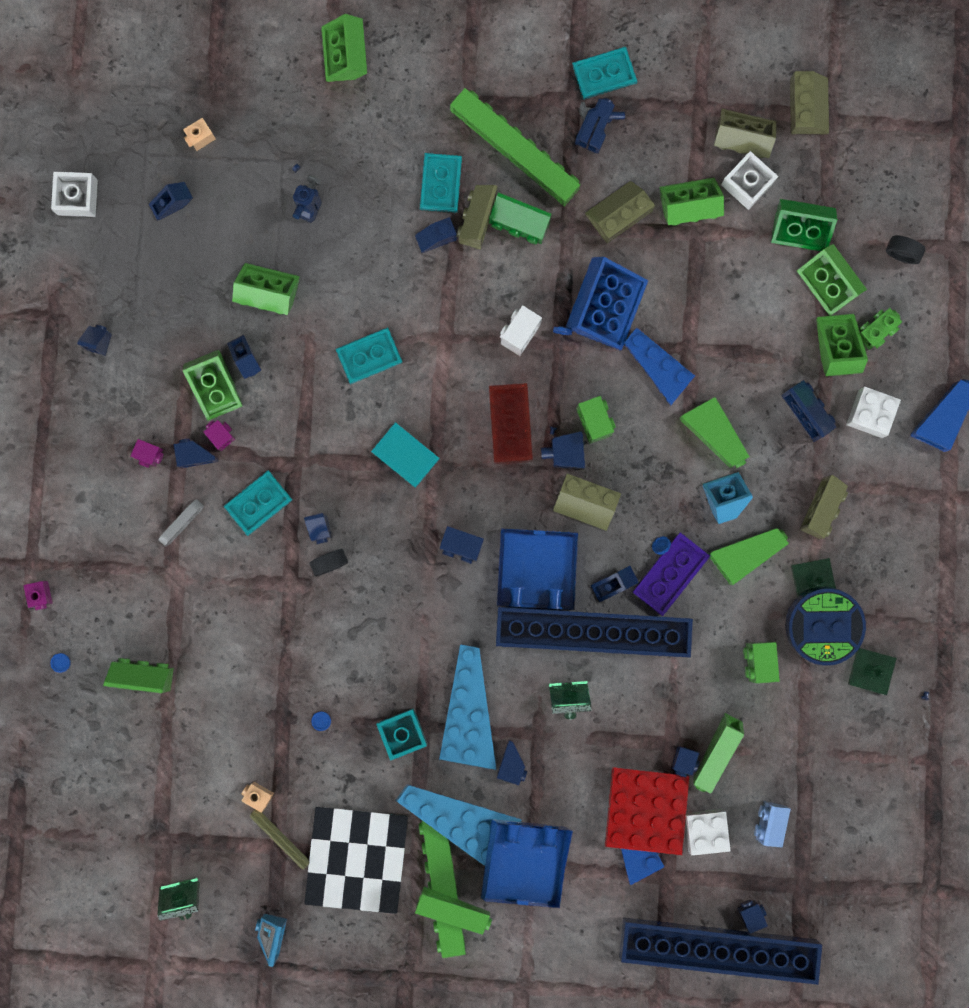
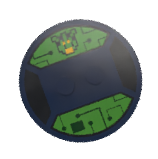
[785,587,866,666]

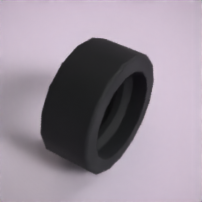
[886,235,926,265]
[309,549,348,577]

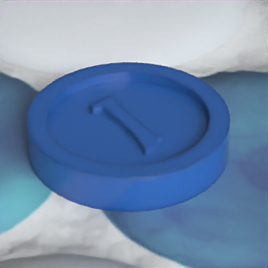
[553,327,572,335]
[652,536,671,555]
[50,653,71,673]
[311,711,331,731]

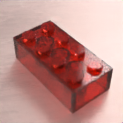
[489,383,533,465]

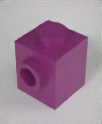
[203,420,235,451]
[130,439,164,468]
[23,581,53,611]

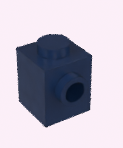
[671,746,699,777]
[737,900,768,934]

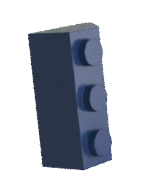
[781,380,836,442]

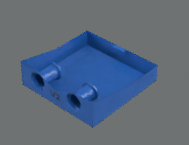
[497,529,578,610]
[481,819,573,908]

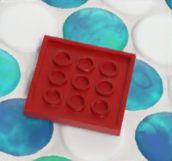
[605,767,689,855]

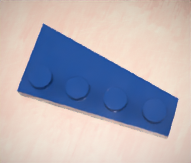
[624,328,695,406]
[621,849,664,885]

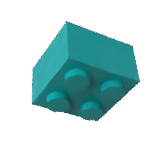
[376,708,428,761]

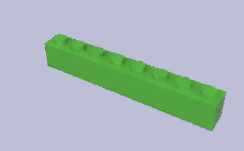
[450,88,580,207]
[419,794,466,958]

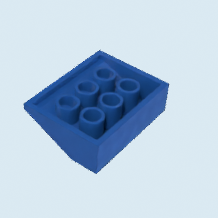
[565,257,648,350]

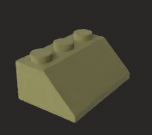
[790,71,829,134]
[714,109,776,158]
[585,181,655,244]
[457,185,498,250]
[553,474,621,531]
[799,475,848,539]

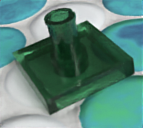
[791,558,836,597]
[848,648,897,695]
[549,681,591,720]
[157,878,200,921]

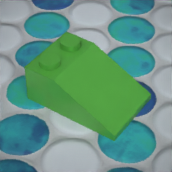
[816,314,868,376]
[182,350,243,421]

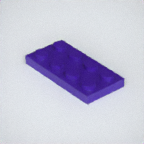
[632,532,710,616]

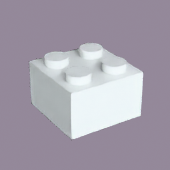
[721,151,778,210]
[51,172,98,217]
[500,305,542,356]
[846,386,901,438]
[685,809,730,856]

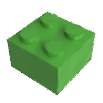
[576,396,616,444]
[743,641,780,683]

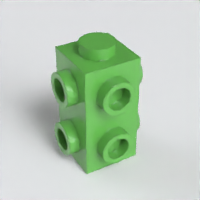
[859,308,902,350]

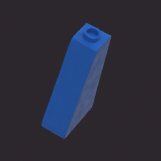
[910,379,969,452]

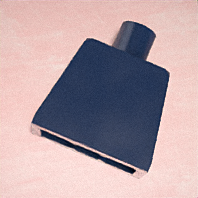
[541,432,585,470]

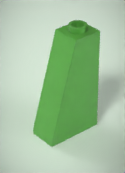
[680,397,750,469]
[708,528,789,585]
[693,713,744,793]
[415,887,492,935]

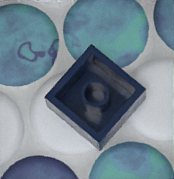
[440,526,484,564]

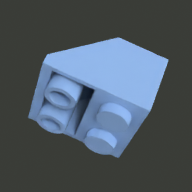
[754,801,791,847]

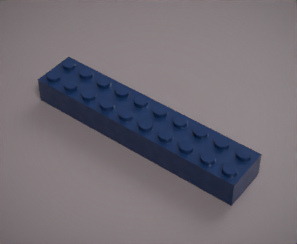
[496,607,693,658]
[619,917,822,985]

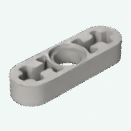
[159,499,204,547]

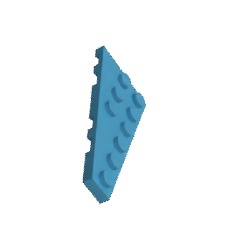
[439,644,496,770]
[395,784,522,866]

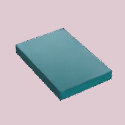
[572,47,637,100]
[420,153,462,213]
[335,327,403,385]
[371,422,440,488]
[224,470,293,536]

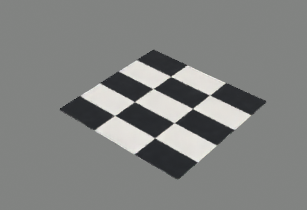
[304,807,408,914]

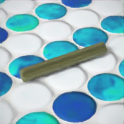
[250,809,309,869]

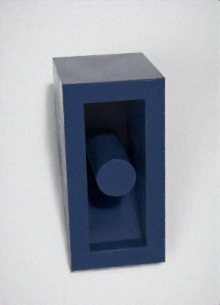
[149,182,193,221]
[415,217,457,253]
[77,325,112,356]
[227,335,262,379]
[174,439,219,469]
[304,513,332,545]
[591,566,639,602]
[497,739,527,786]

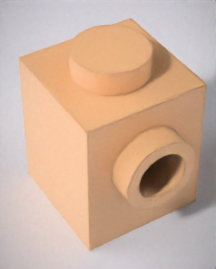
[183,118,216,151]
[242,782,274,813]

